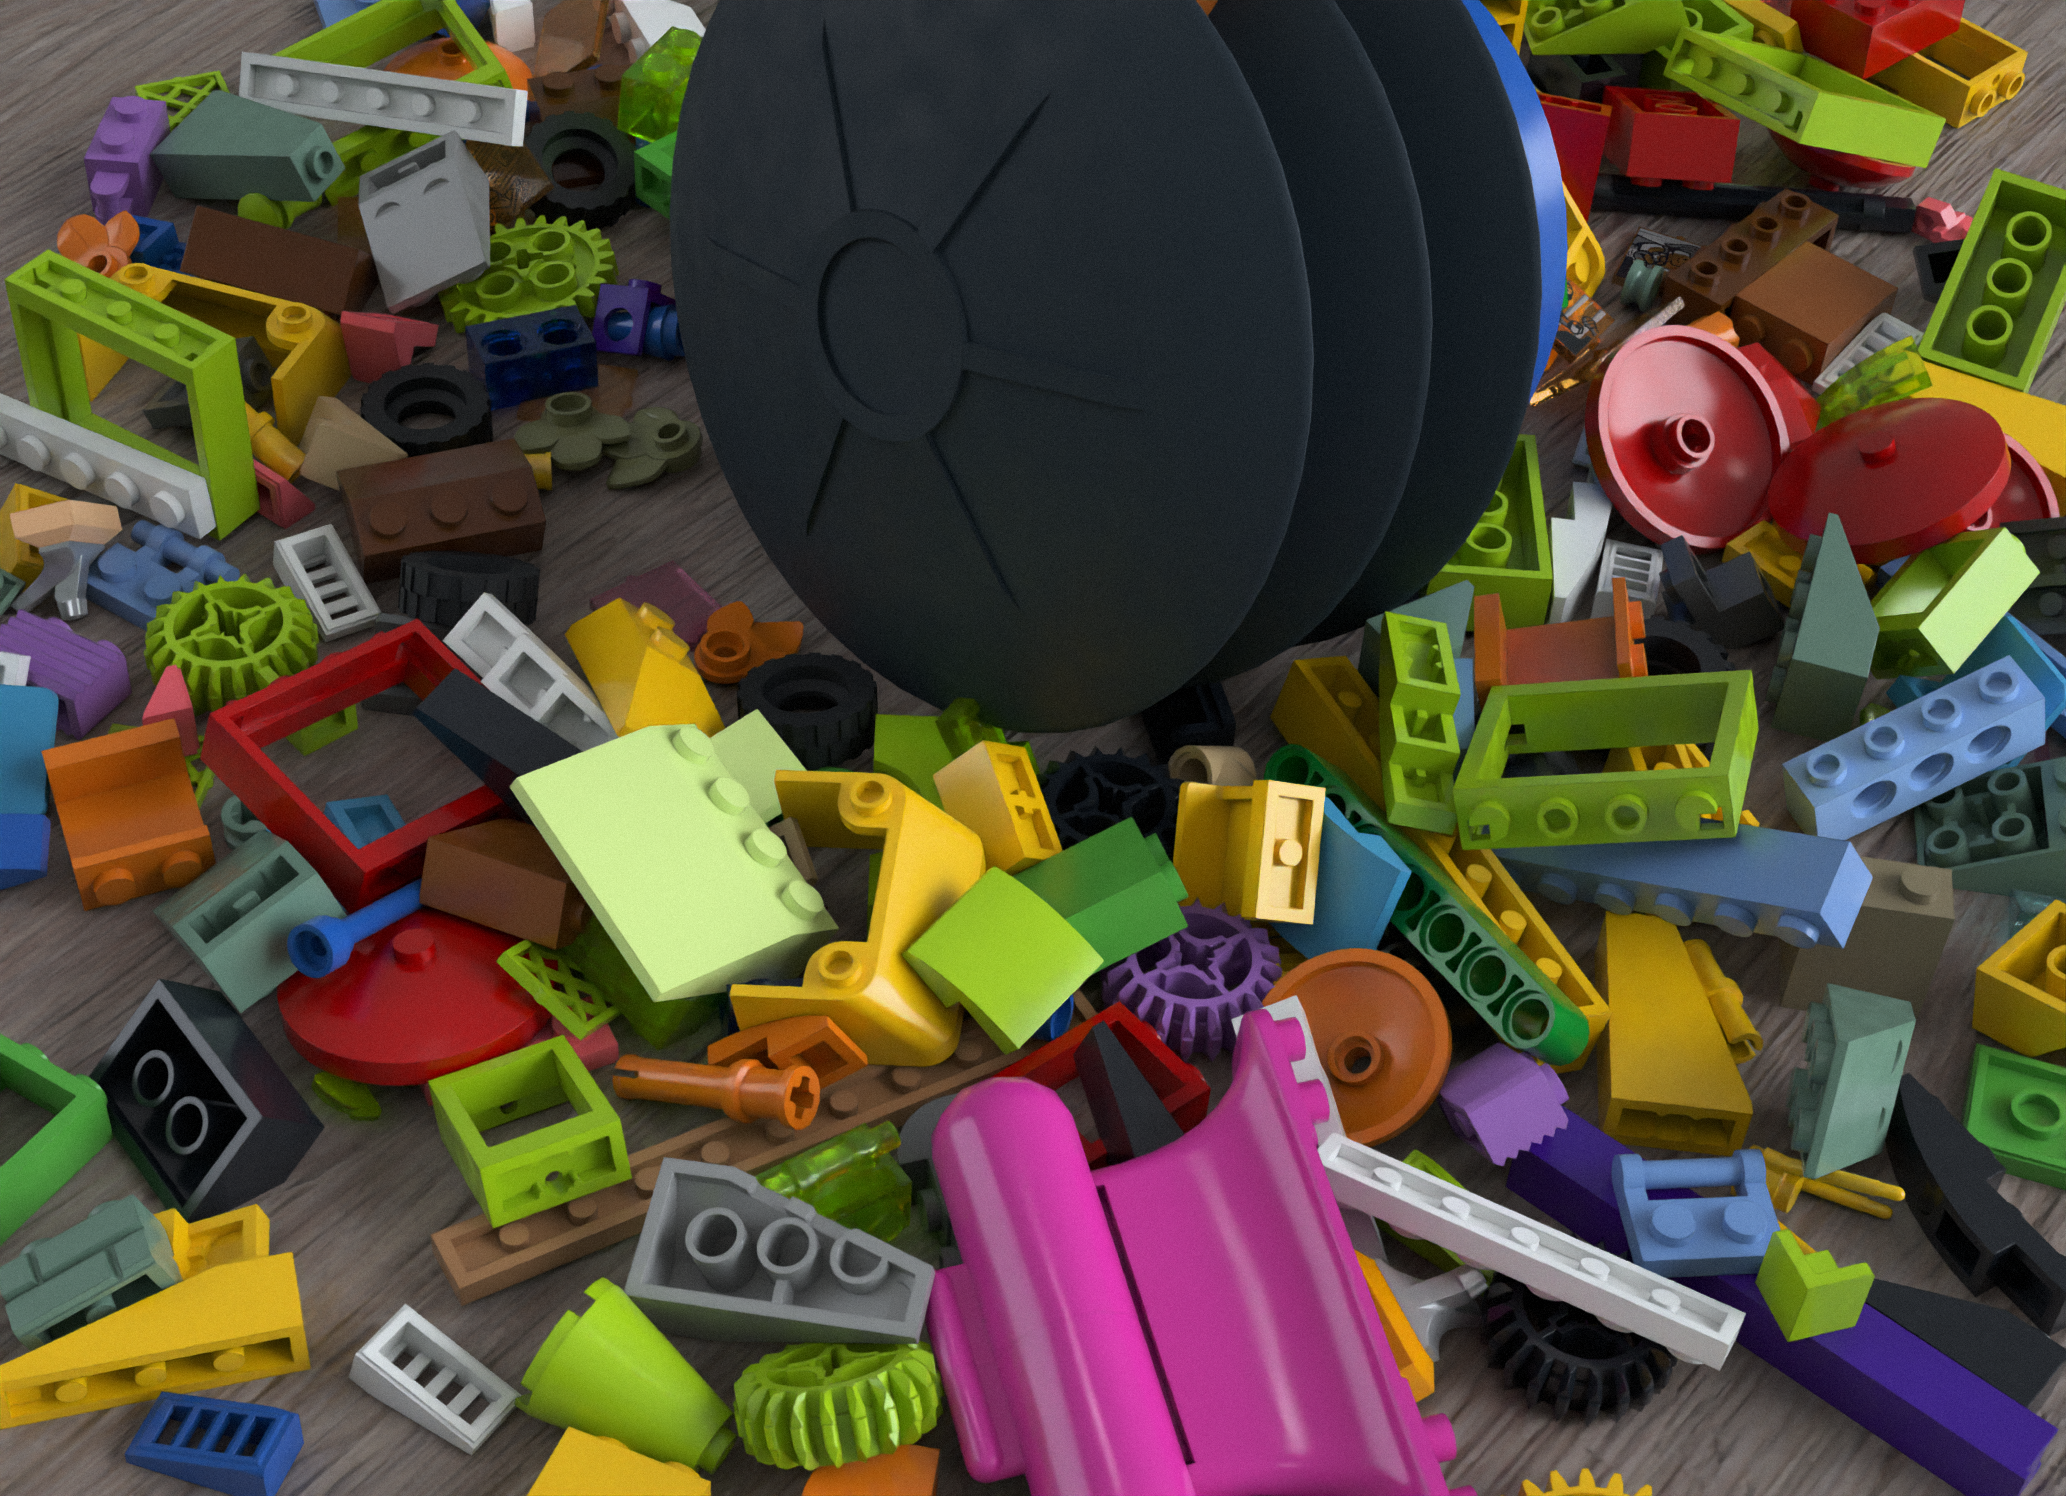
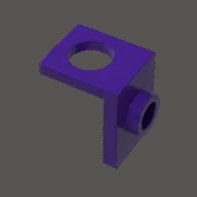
[590,279,676,356]

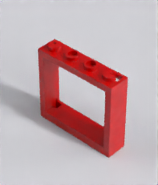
[200,619,527,914]

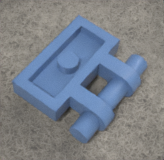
[86,520,240,631]

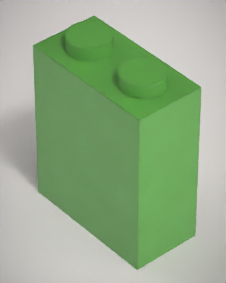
[1012,817,1189,975]

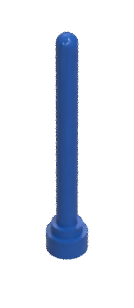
[287,877,427,978]

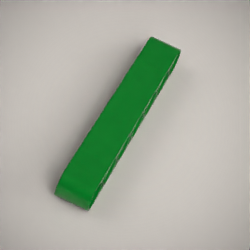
[1264,744,1590,1066]

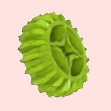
[144,573,319,717]
[733,1340,944,1471]

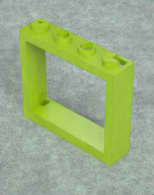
[273,0,513,207]
[1663,26,1946,168]
[4,249,261,541]
[1452,669,1759,850]

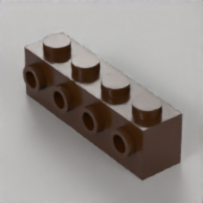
[1657,188,1839,326]

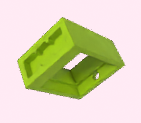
[1870,527,2040,680]
[428,1035,632,1229]

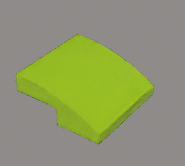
[901,866,1104,1055]

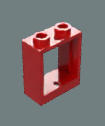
[990,1001,1211,1171]

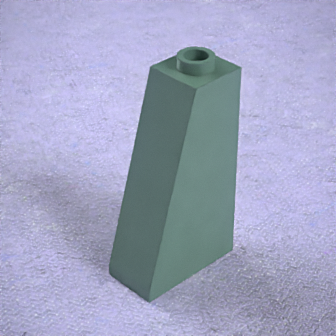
[150,90,346,202]

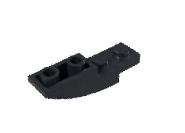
[1885,1073,2066,1337]

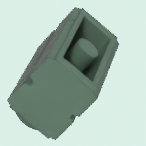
[0,1194,183,1351]

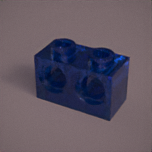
[465,305,599,411]

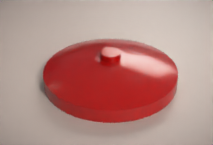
[1585,325,1790,555]
[1768,398,2011,564]
[277,906,561,1086]

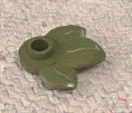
[514,392,631,471]
[602,407,703,489]

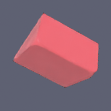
[253,459,316,529]
[142,665,200,757]

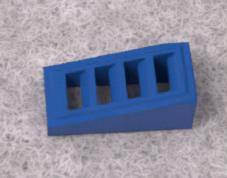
[124,1391,304,1496]

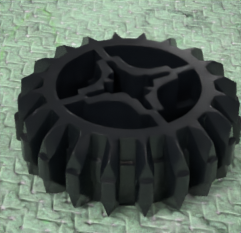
[1036,745,1184,863]
[1479,1232,1678,1427]

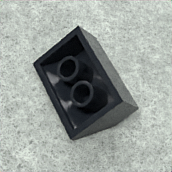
[89,978,325,1224]

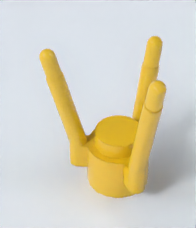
[1730,1144,1905,1255]

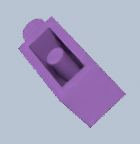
[84,96,171,226]

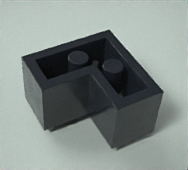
[1527,51,1644,104]

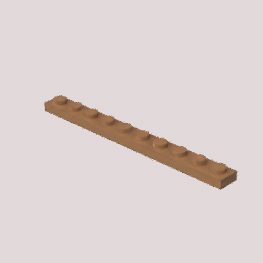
[430,988,1098,1306]

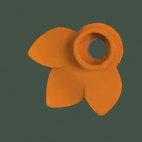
[57,210,140,278]
[694,601,804,684]

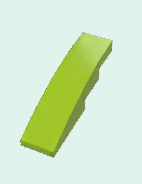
[1379,611,1461,835]

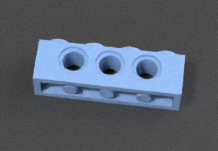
[1782,655,2045,840]

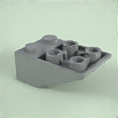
[358,130,490,314]

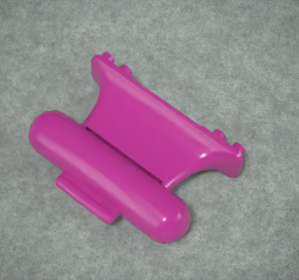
[924,1009,1478,1496]

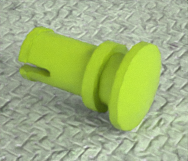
[238,193,322,229]

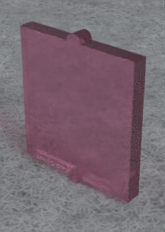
[589,560,722,652]

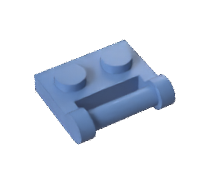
[1611,1149,1780,1278]

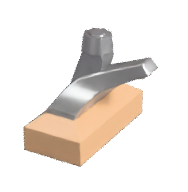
[10,500,122,621]

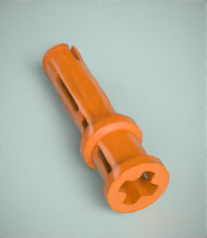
[612,1054,820,1130]

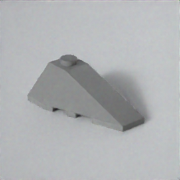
[624,1157,936,1344]

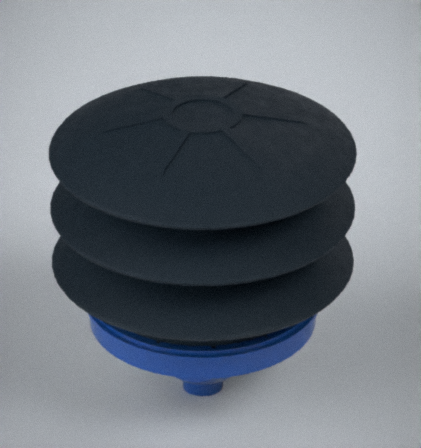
[670,0,1568,733]

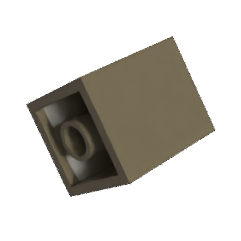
[1779,856,1955,1024]

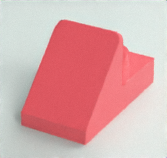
[340,311,439,384]

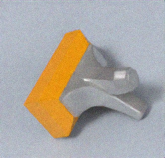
[1354,1249,1488,1403]

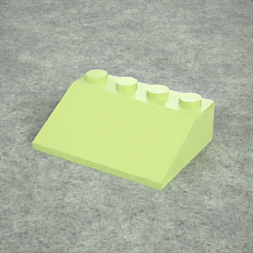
[510,724,839,1002]

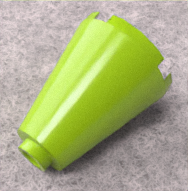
[514,1277,738,1475]

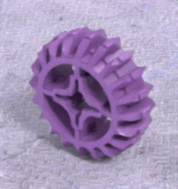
[1099,896,1282,1063]

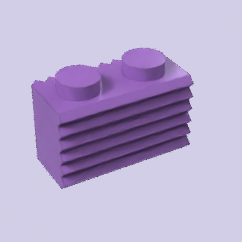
[0,609,132,740]
[1436,1042,1569,1166]

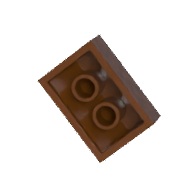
[527,56,689,189]
[180,205,380,322]
[336,438,546,584]

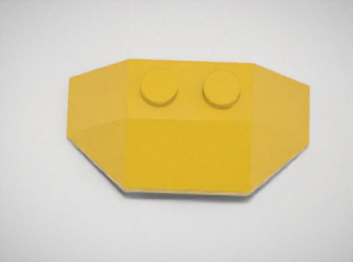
[564,597,725,738]

